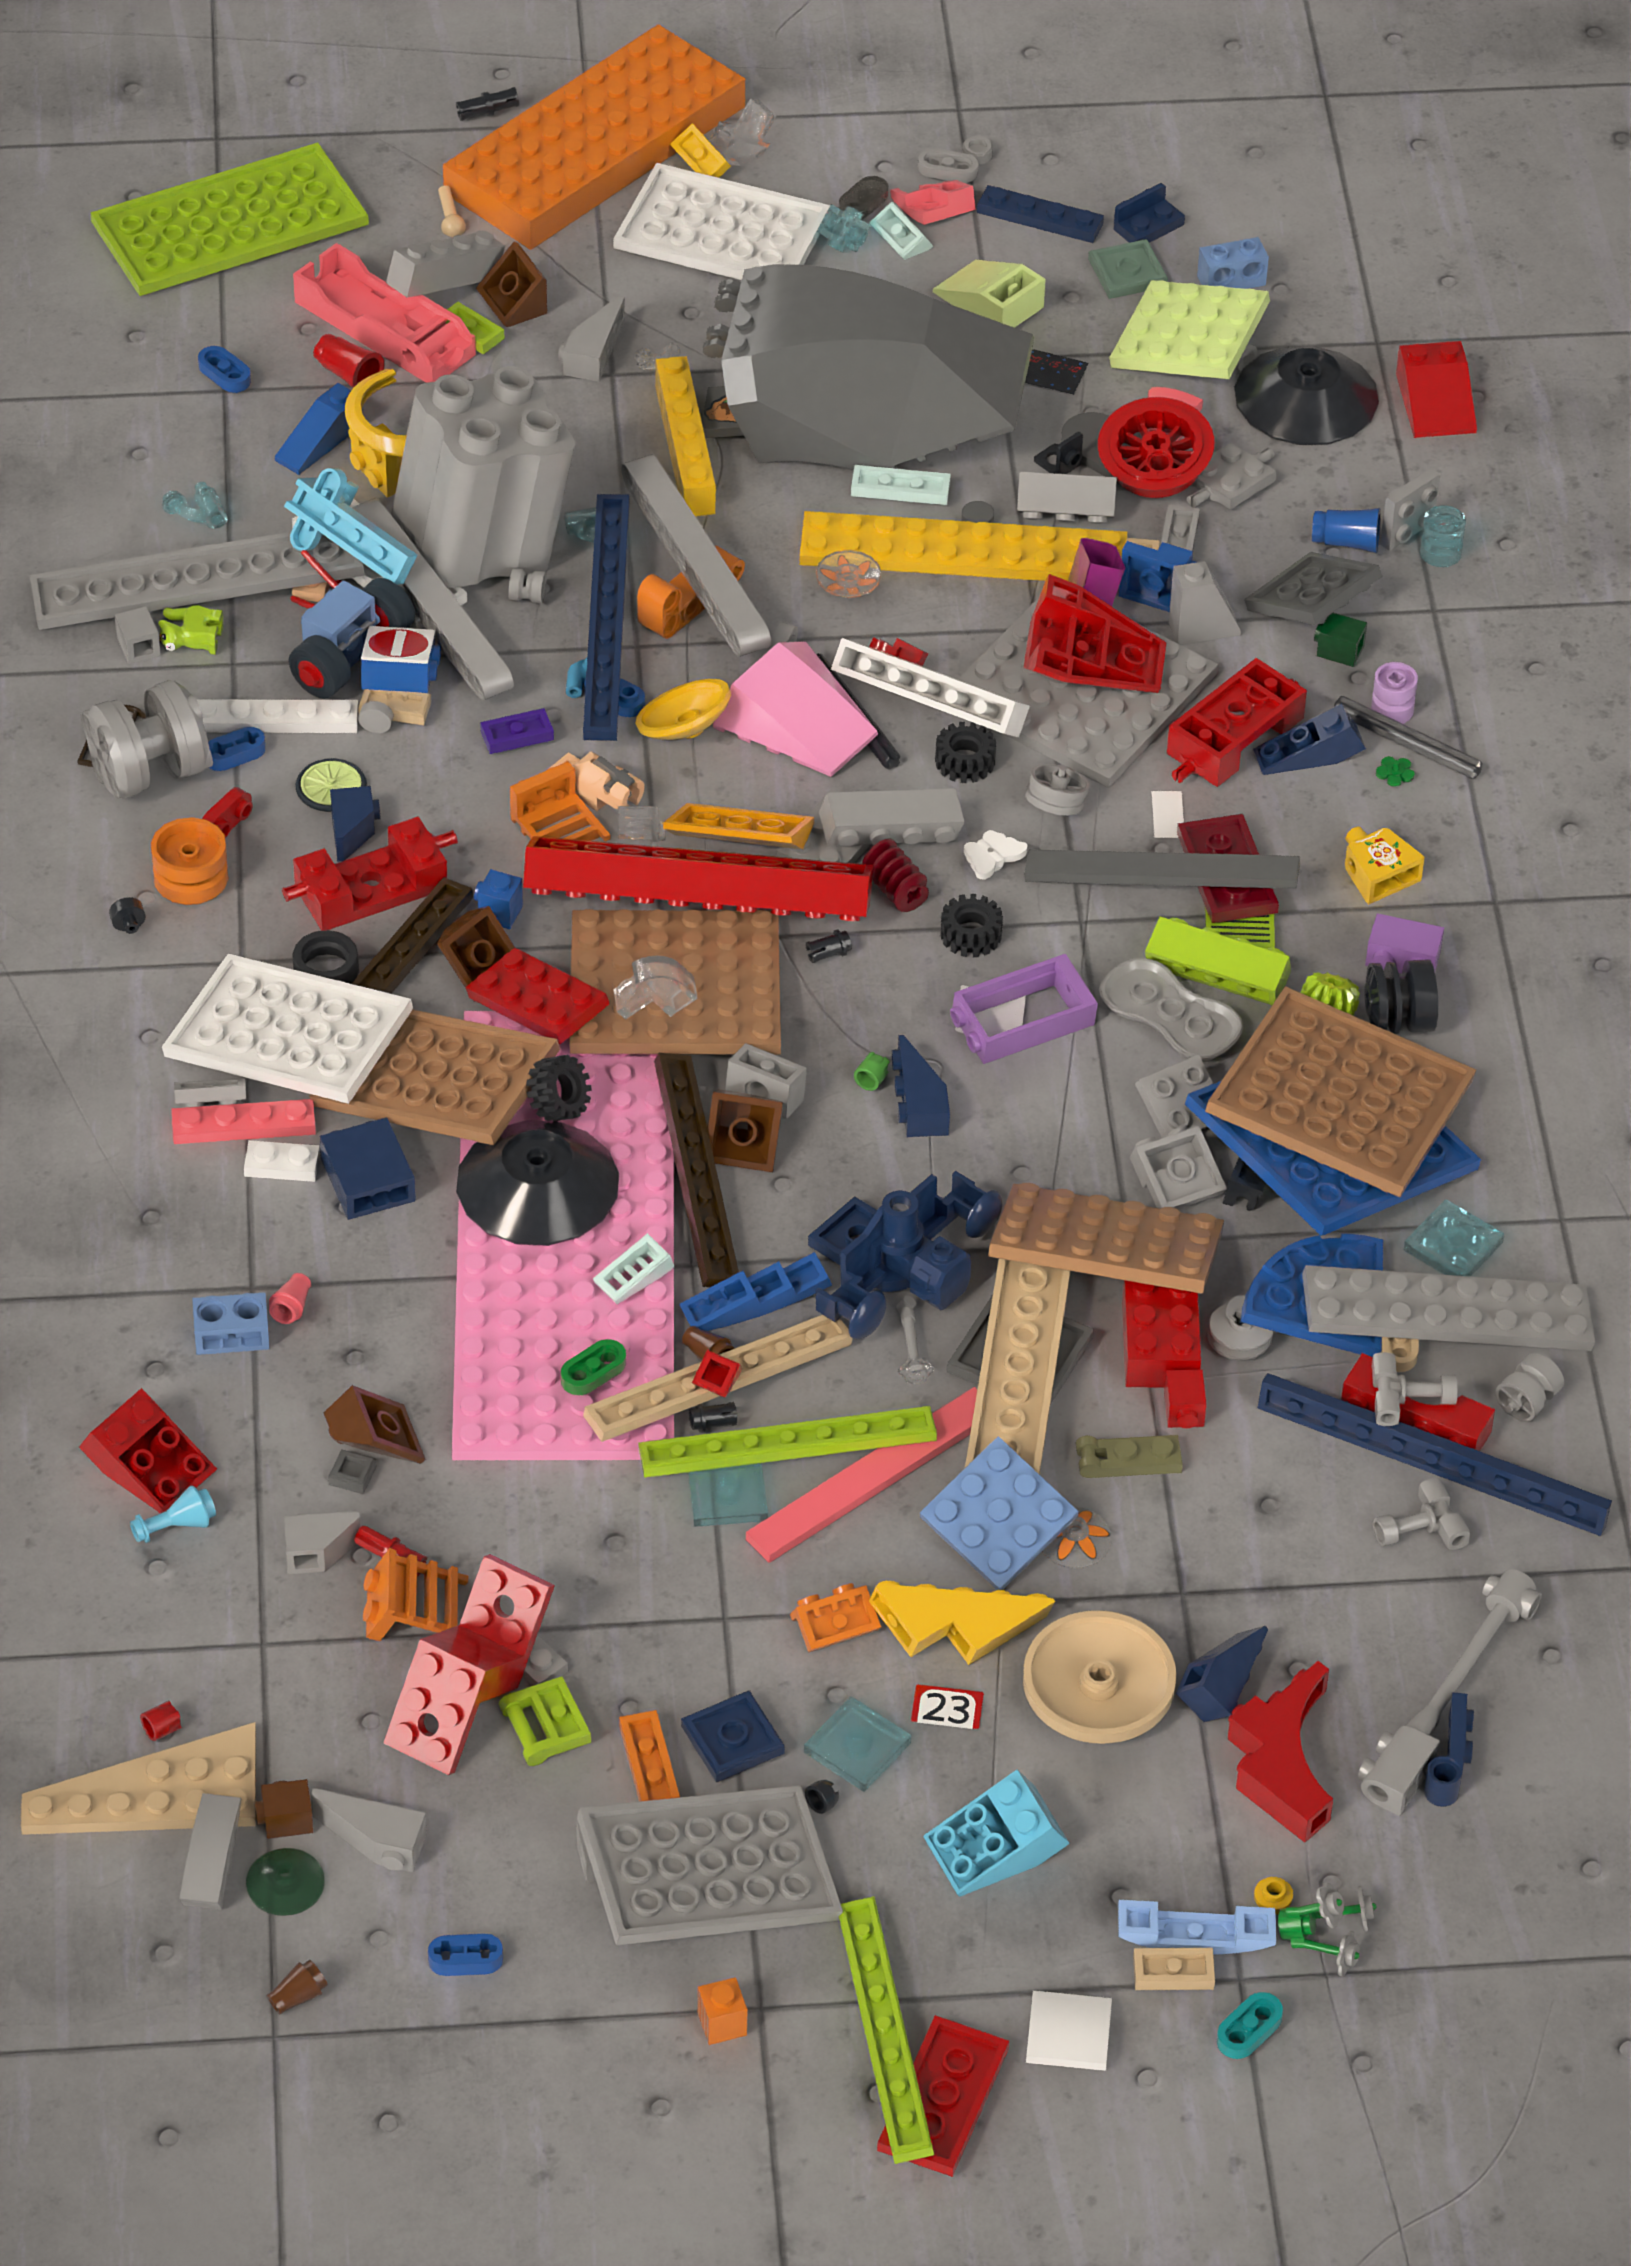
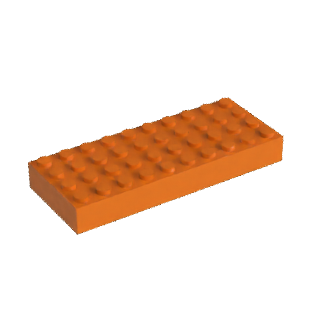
[443,24,746,250]

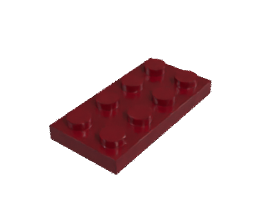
[1177,814,1279,923]

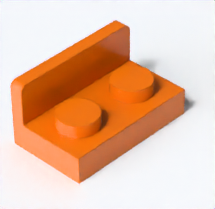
[790,1583,881,1652]

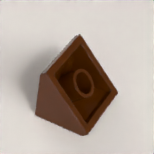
[476,241,547,327]

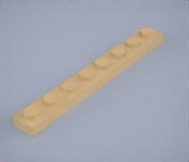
[583,1315,853,1442]

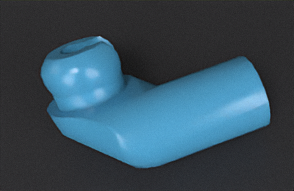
[566,658,587,698]

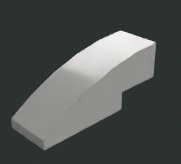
[179,1793,242,1910]

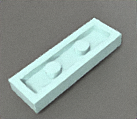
[851,465,951,505]

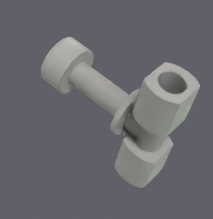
[1372,1352,1457,1426]
[1373,1478,1470,1550]

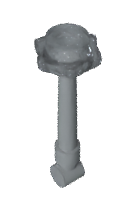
[896,1295,935,1385]

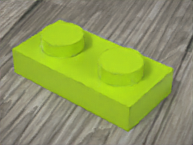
[446,301,505,354]

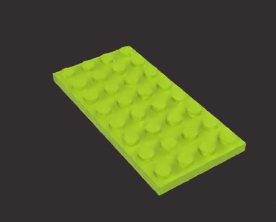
[90,142,369,296]

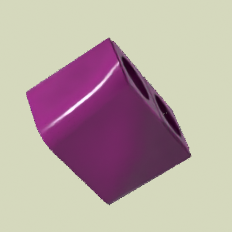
[1068,538,1125,606]

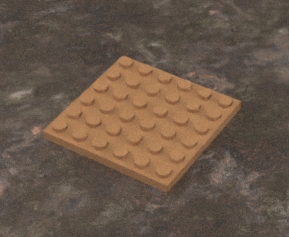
[569,909,781,1055]
[1205,986,1476,1197]

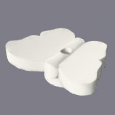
[964,830,1028,880]

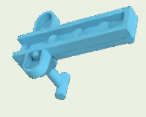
[284,468,418,585]

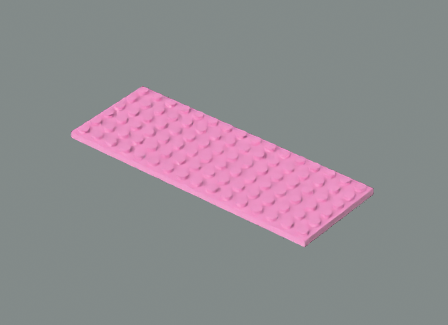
[452,1011,674,1460]

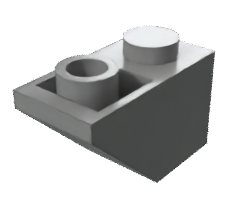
[284,1511,360,1574]

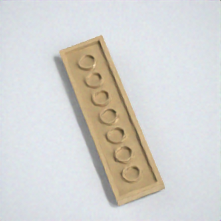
[965,1258,1071,1475]

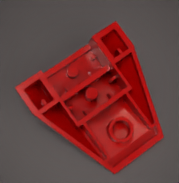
[1023,574,1167,693]

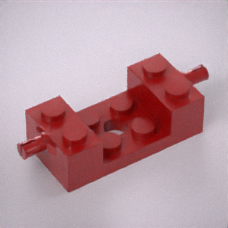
[1167,658,1307,787]
[282,816,458,931]

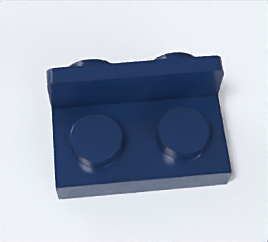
[1113,183,1185,243]

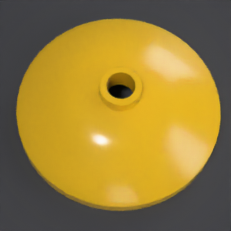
[635,679,731,740]

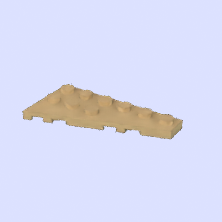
[21,1722,256,1835]

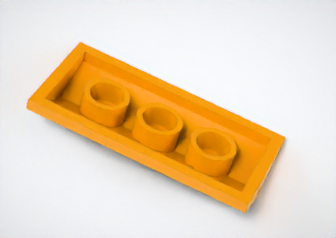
[663,803,814,849]

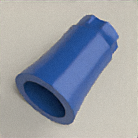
[1312,508,1381,553]

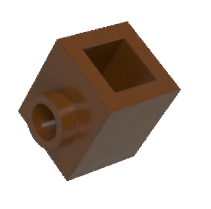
[255,1779,313,1839]

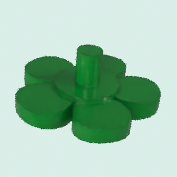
[1376,756,1415,786]

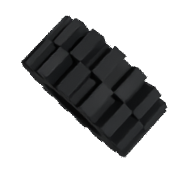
[935,721,996,783]
[940,894,1003,958]
[526,1055,592,1121]

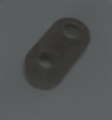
[839,176,889,222]

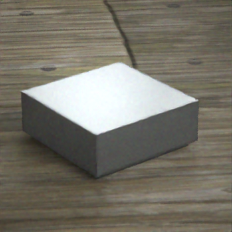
[328,1449,377,1494]

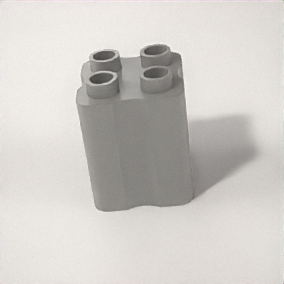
[391,366,575,588]

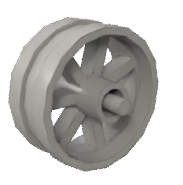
[1025,764,1090,816]

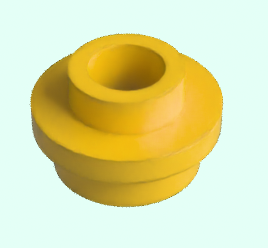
[1254,1877,1293,1915]

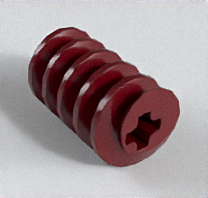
[862,838,929,912]

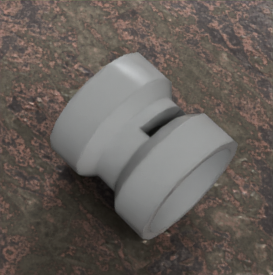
[509,568,547,604]

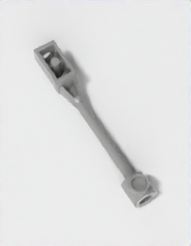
[1358,1569,1542,1816]

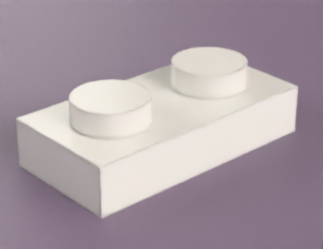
[244,1140,320,1182]

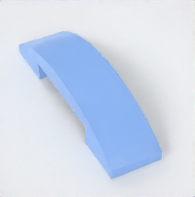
[1118,1900,1276,1955]

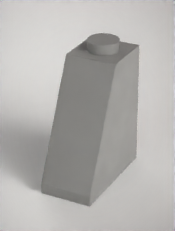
[1169,561,1241,645]

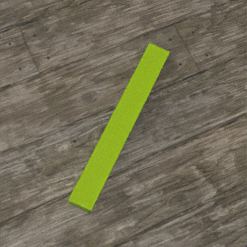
[638,1406,937,1478]
[839,1896,934,2164]

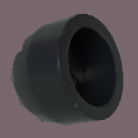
[805,1780,839,1814]

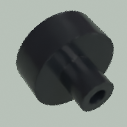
[109,897,146,934]

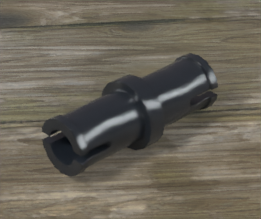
[456,87,520,121]

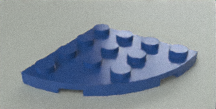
[1240,1234,1383,1357]

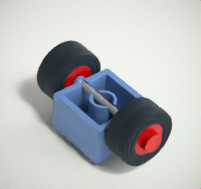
[288,578,415,699]

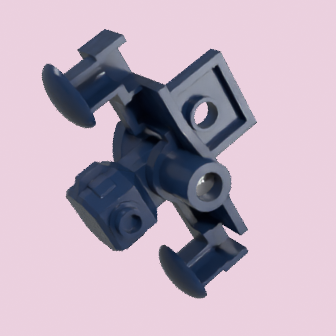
[808,1171,1002,1339]

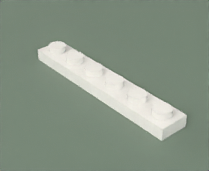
[197,699,358,733]

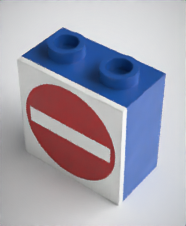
[361,626,441,693]

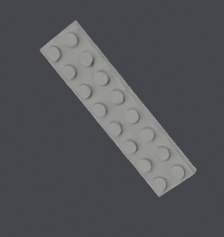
[1302,1265,1595,1351]

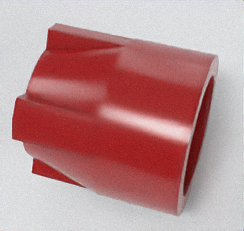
[140,1700,182,1741]

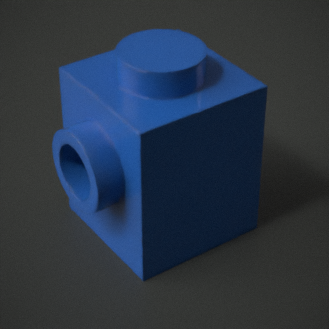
[474,869,523,930]

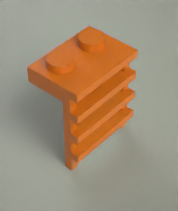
[510,761,611,842]
[363,1548,469,1641]

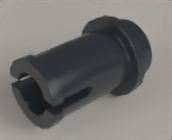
[806,929,852,963]
[689,1402,737,1433]

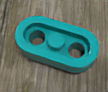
[1217,1992,1283,2059]

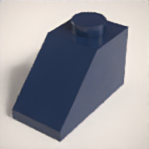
[330,786,381,862]

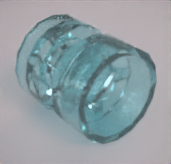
[1420,505,1466,568]

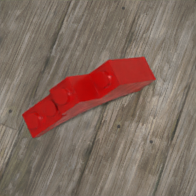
[1228,1661,1334,1843]

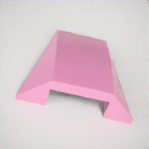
[713,642,878,777]

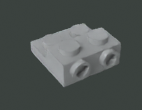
[1129,1126,1227,1209]

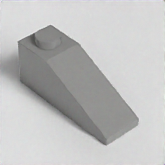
[558,296,625,382]
[311,1788,427,1872]

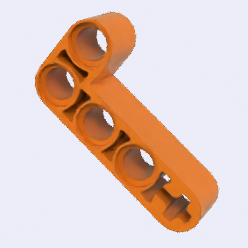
[637,546,745,639]

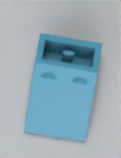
[923,1769,1070,1897]

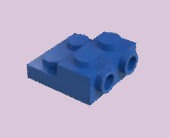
[1119,541,1197,612]

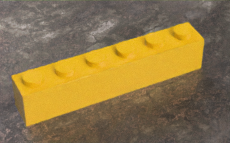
[655,356,716,516]

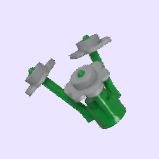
[1278,1882,1377,1977]

